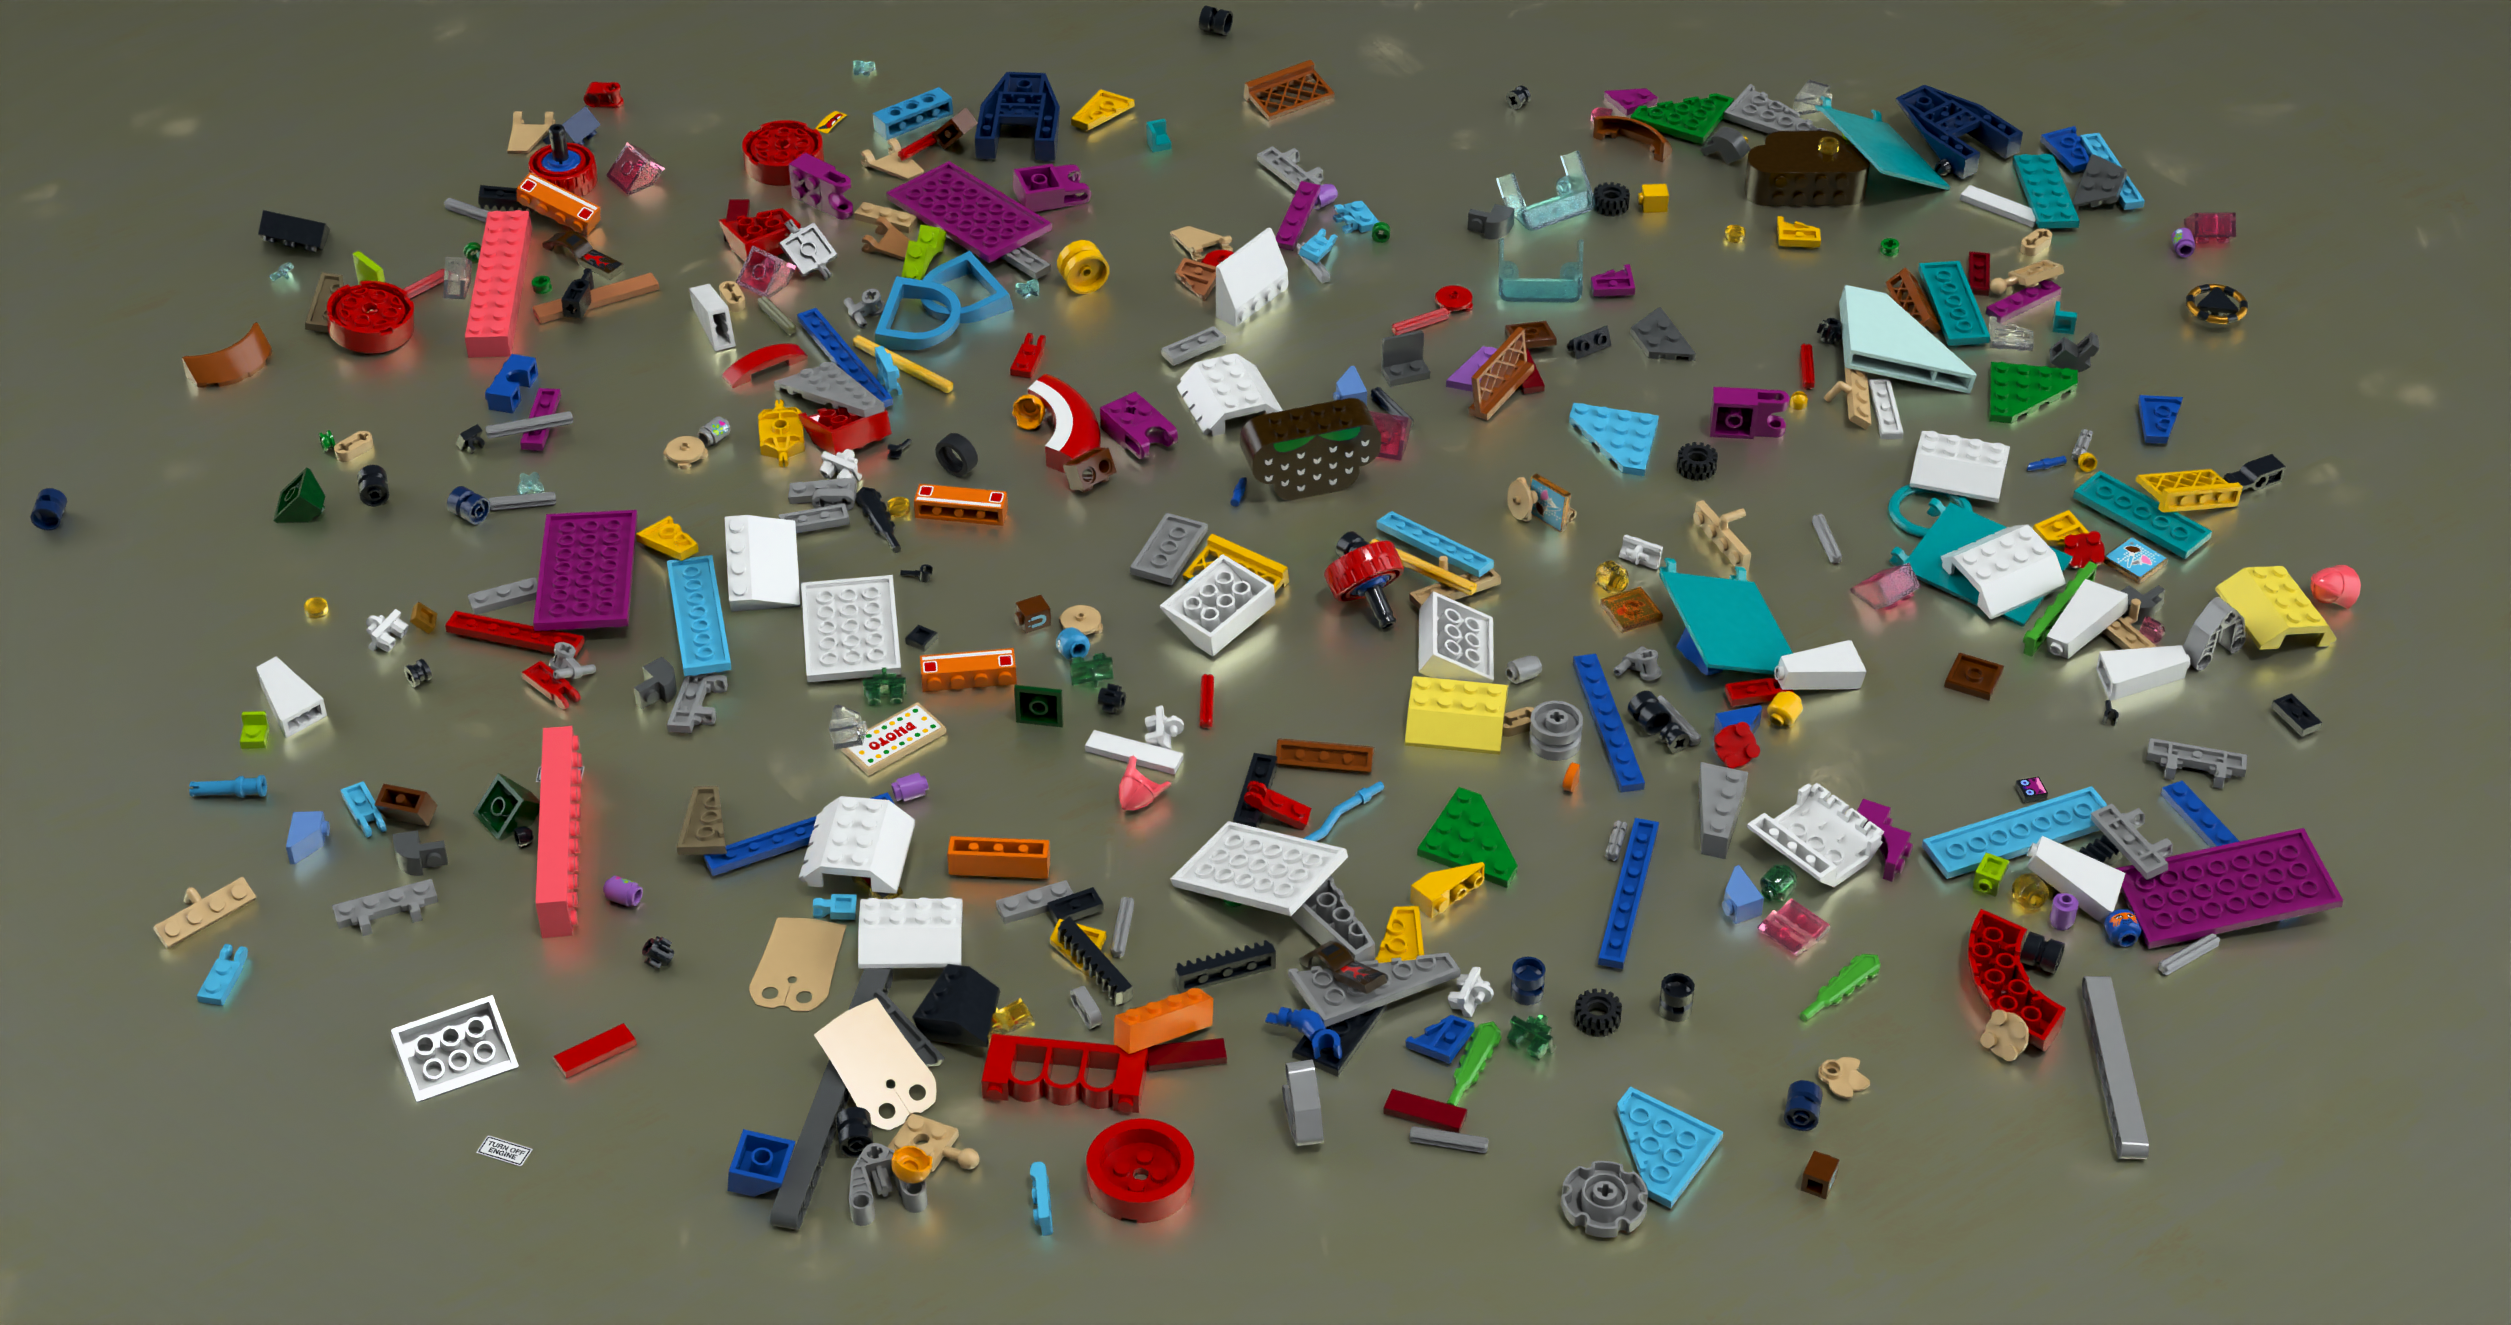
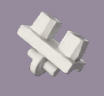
[819,449,862,481]
[1619,535,1663,570]
[366,609,409,652]
[1145,705,1184,750]
[1448,967,1494,1018]

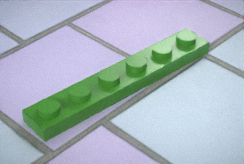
[2023,561,2097,657]

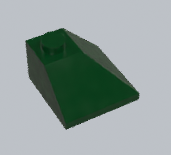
[273,467,325,523]
[1014,685,1064,728]
[473,773,540,841]

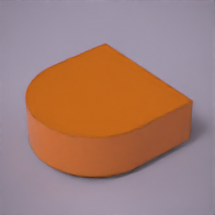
[1562,762,1580,793]

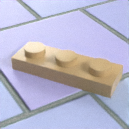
[854,202,919,233]

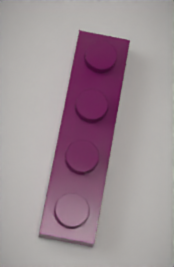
[1275,181,1321,251]
[1985,280,2062,324]
[520,388,561,451]

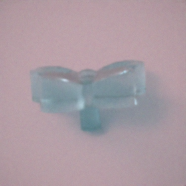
[853,60,875,76]
[269,262,294,281]
[1015,279,1040,299]
[517,472,544,495]

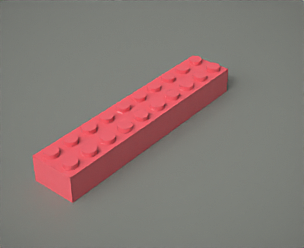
[465,210,532,358]
[535,726,582,938]

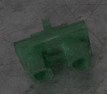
[1070,653,1113,689]
[863,667,907,706]
[1507,1014,1556,1060]

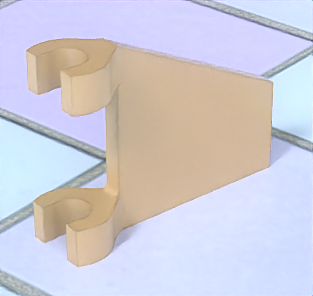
[507,111,556,154]
[861,138,925,181]
[1171,226,1233,262]

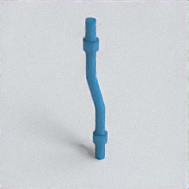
[1303,781,1384,842]

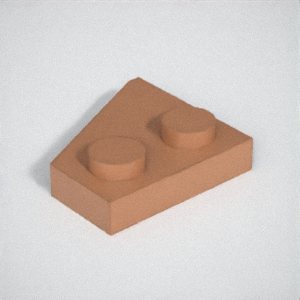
[1175,258,1216,301]

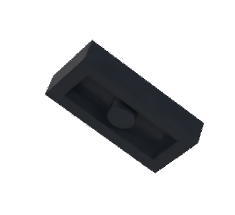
[2271,693,2322,737]
[1047,887,1104,924]

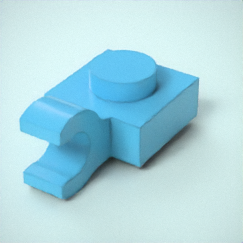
[813,894,857,920]

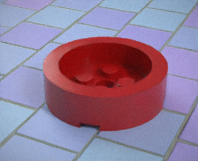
[742,120,824,186]
[327,281,414,353]
[1086,1118,1195,1223]

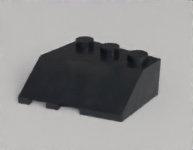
[258,210,330,252]
[912,964,1000,1048]

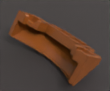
[1593,116,1672,163]
[182,322,272,388]

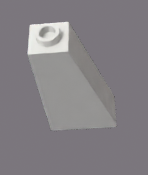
[689,284,736,351]
[2047,579,2128,659]
[1774,640,1867,690]
[2096,645,2190,700]
[256,656,327,738]
[2027,836,2125,924]

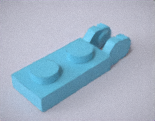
[1298,228,1338,264]
[340,781,387,838]
[197,944,248,1006]
[1030,1161,1053,1236]

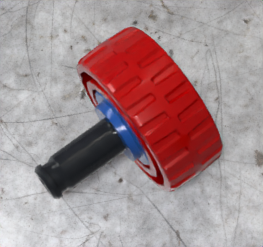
[528,124,598,197]
[1324,541,1404,629]

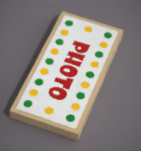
[840,702,946,776]

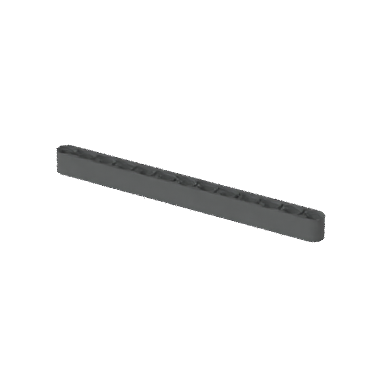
[770,968,893,1230]

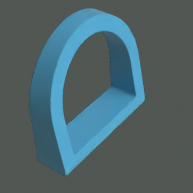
[921,251,1014,323]
[875,276,961,350]

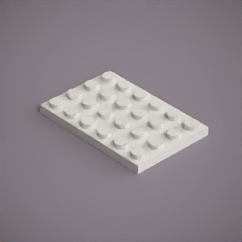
[801,575,901,682]
[1171,821,1348,916]

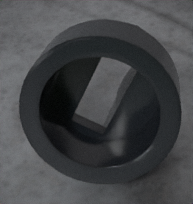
[1934,158,1952,176]
[513,826,534,848]

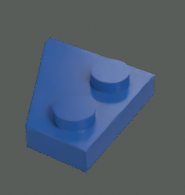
[1405,1015,1475,1064]

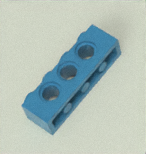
[873,87,953,141]

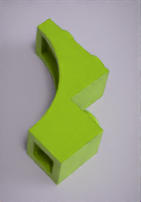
[901,224,947,280]

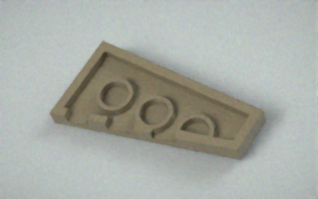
[305,272,344,333]
[676,786,727,856]

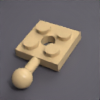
[1990,259,2064,294]
[888,1113,979,1173]

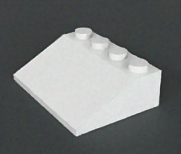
[1216,227,1289,327]
[725,515,801,612]
[1160,554,1275,656]
[1419,591,1494,683]
[391,995,519,1103]

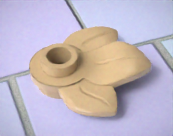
[1818,1057,1870,1099]

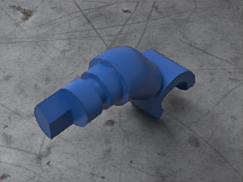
[1265,1007,1342,1059]

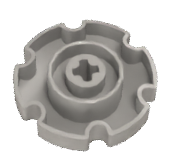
[1561,1161,1648,1238]

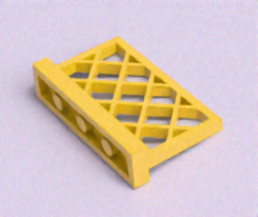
[2136,469,2243,513]
[1182,534,1289,593]

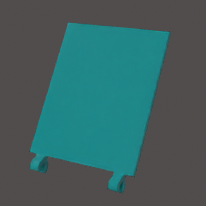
[1815,96,1951,190]
[1889,498,2073,627]
[1659,558,1793,675]

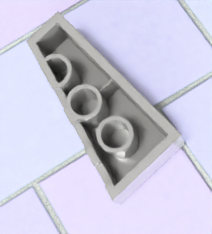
[1698,762,1748,859]
[1291,875,1375,962]

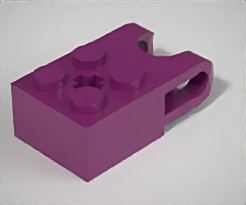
[789,153,853,220]
[1013,164,1092,212]
[1710,387,1790,439]
[1100,391,1178,459]

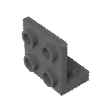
[1381,330,1430,387]

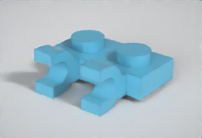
[1333,201,1379,234]
[875,346,902,395]

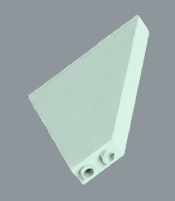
[1839,285,1977,394]

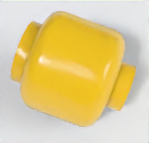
[1767,691,1803,727]

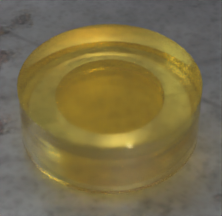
[1818,137,1839,155]
[1725,225,1746,243]
[887,497,910,517]
[304,597,329,619]

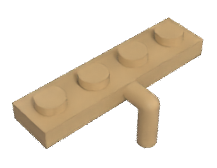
[1824,368,1871,429]
[1693,500,1751,571]
[1409,556,1501,610]
[2102,599,2156,650]
[153,877,256,949]

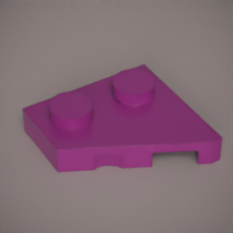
[1604,88,1658,116]
[1591,264,1635,297]

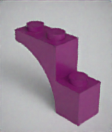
[1857,799,1913,882]

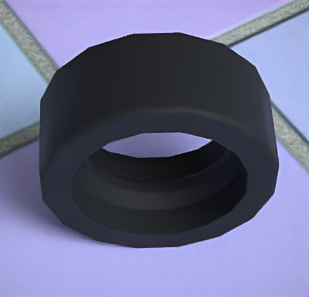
[935,433,978,477]

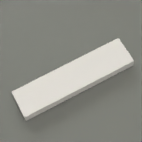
[1960,185,2036,227]
[1868,379,1904,439]
[1085,730,1183,775]

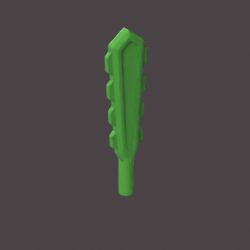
[1799,954,1881,1022]
[1447,1021,1502,1106]

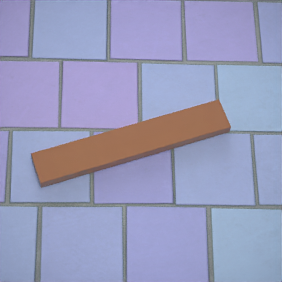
[533,272,659,324]

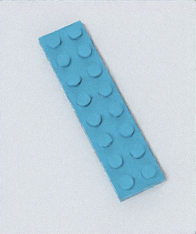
[667,555,732,676]
[1922,786,2107,879]

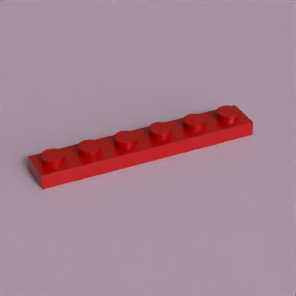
[445,611,585,658]

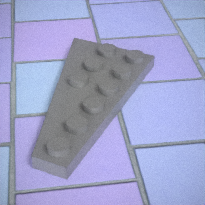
[1724,84,1828,134]
[774,362,885,418]
[1288,953,1461,1027]

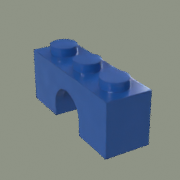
[485,354,538,414]

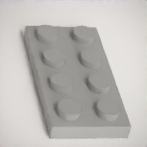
[1130,513,1208,586]

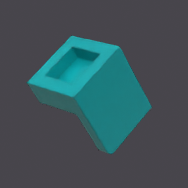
[1146,119,1172,152]
[2052,301,2077,334]

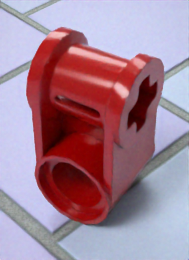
[583,82,624,108]

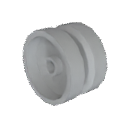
[1529,700,1583,761]

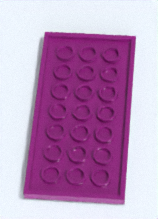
[886,161,1052,263]
[533,510,638,631]
[2115,828,2343,949]

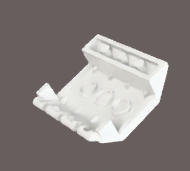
[1177,353,1283,436]
[1910,431,2010,502]
[1941,524,2066,620]
[1747,783,1884,887]
[799,796,915,894]
[858,897,963,968]

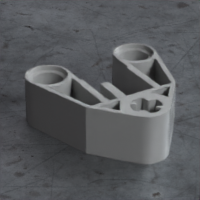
[2183,597,2246,671]
[1282,1060,1324,1147]
[849,1143,928,1226]

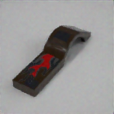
[542,231,624,280]
[1299,941,1387,994]

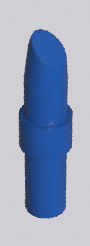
[2027,456,2067,471]
[1230,477,1247,507]

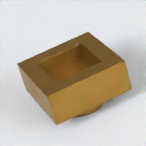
[410,602,438,634]

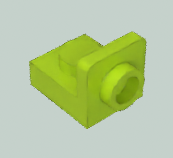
[240,711,270,749]
[1973,852,2010,897]

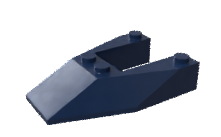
[975,72,1060,161]
[1896,85,2023,179]

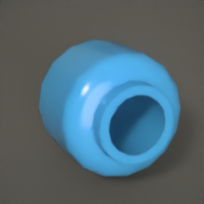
[1056,627,1090,662]

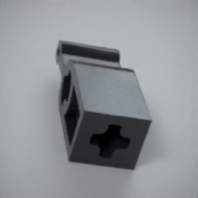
[561,268,594,319]
[2223,454,2286,491]

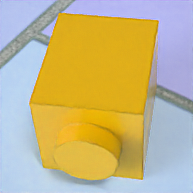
[1638,184,1669,213]

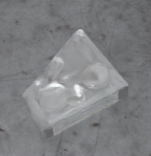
[1989,316,2034,351]

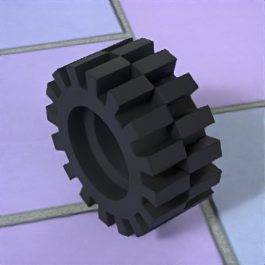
[1592,182,1630,217]
[1677,442,1718,481]
[1574,988,1622,1037]

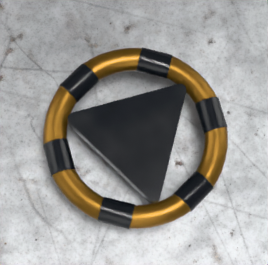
[2186,284,2248,324]

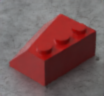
[719,208,801,266]
[798,407,892,456]

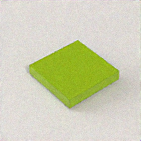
[352,251,385,285]

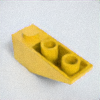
[1410,862,1485,919]

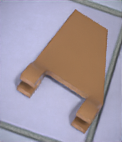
[862,217,910,261]

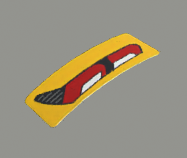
[815,111,848,134]

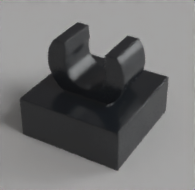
[456,424,485,454]

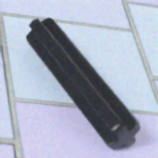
[1371,387,1414,429]

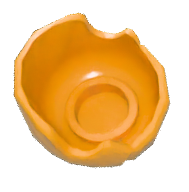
[1012,394,1045,430]
[891,1146,932,1184]

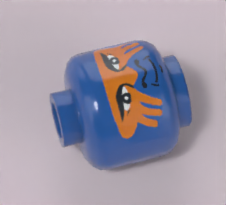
[2104,909,2141,947]

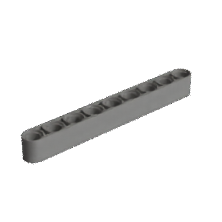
[2082,976,2149,1159]

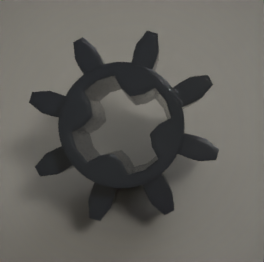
[1817,318,1842,344]
[1098,683,1126,714]
[642,936,674,969]

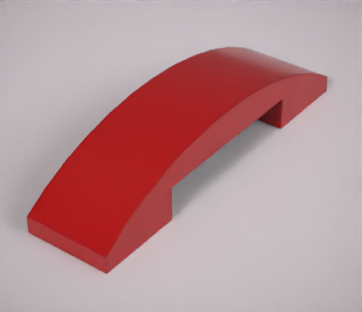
[722,344,808,389]

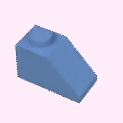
[1333,366,1367,406]
[286,811,330,864]
[1722,865,1764,924]

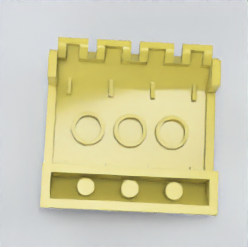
[2215,566,2336,650]
[1405,676,1508,755]

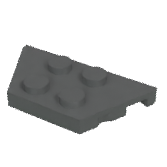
[2072,154,2127,211]
[1630,307,1696,361]
[872,988,945,1067]

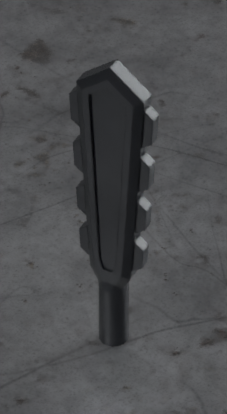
[855,487,901,553]

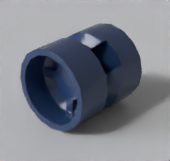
[447,486,490,525]
[30,488,67,530]
[1510,956,1546,1005]
[1784,1080,1823,1131]

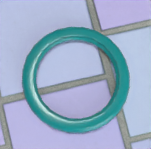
[1888,484,1973,538]

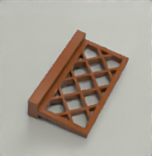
[1243,60,1335,121]
[1469,327,1534,421]

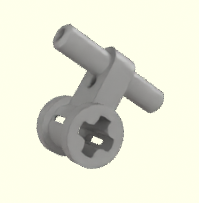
[844,288,885,328]
[549,642,596,679]
[1614,646,1662,680]

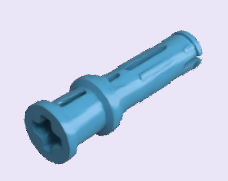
[189,775,267,798]

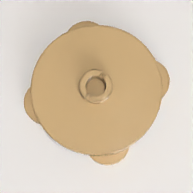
[663,436,708,469]
[1507,477,1538,522]
[1059,605,1103,635]
[1980,1010,2029,1061]

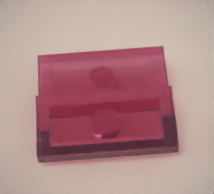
[1757,898,1831,956]

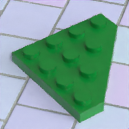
[1630,93,1734,144]
[1989,362,2078,424]
[1417,787,1518,888]

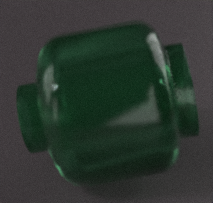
[1760,865,1797,902]

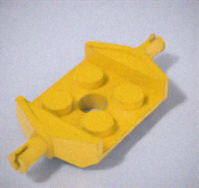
[758,399,805,467]

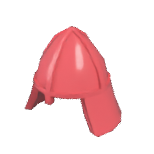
[2310,565,2361,609]
[1119,755,1171,811]

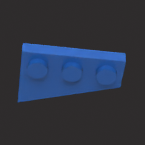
[2040,126,2090,173]
[2138,395,2183,444]

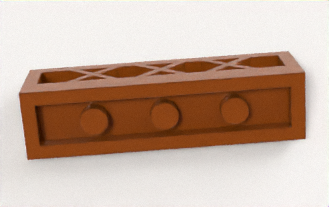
[1885,268,1942,333]
[1276,738,1375,772]

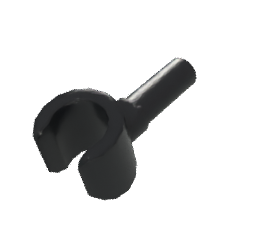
[887,439,912,459]
[900,564,933,583]
[2102,700,2119,725]

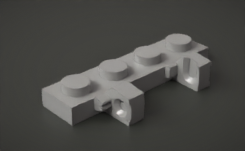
[1257,146,1324,191]
[667,672,728,733]
[2147,738,2247,789]
[2091,803,2173,880]
[332,879,438,936]

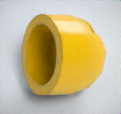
[1790,391,1808,410]
[2078,452,2097,472]

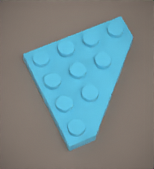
[1569,403,1659,476]
[1617,1086,1723,1208]

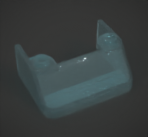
[1496,150,1595,231]
[1498,238,1584,303]

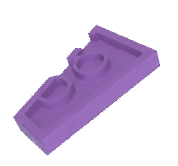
[1446,346,1497,392]

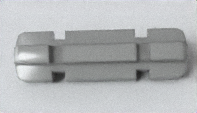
[2071,429,2093,461]
[1605,820,1627,861]

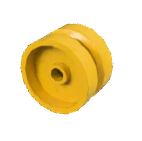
[1057,240,1110,294]

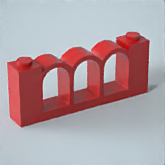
[981,1034,1148,1113]

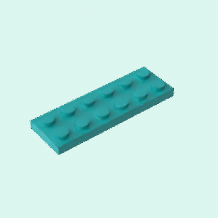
[2013,154,2080,228]
[1918,261,1990,346]
[2073,471,2212,559]

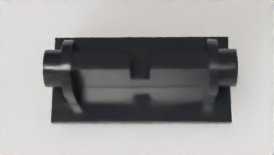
[1567,326,1611,359]

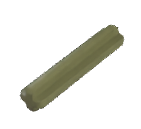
[757,296,797,336]

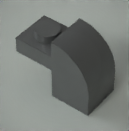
[1700,127,1751,164]
[1467,204,1515,239]
[2049,332,2099,372]
[2121,585,2166,625]
[634,657,677,709]
[393,830,448,876]

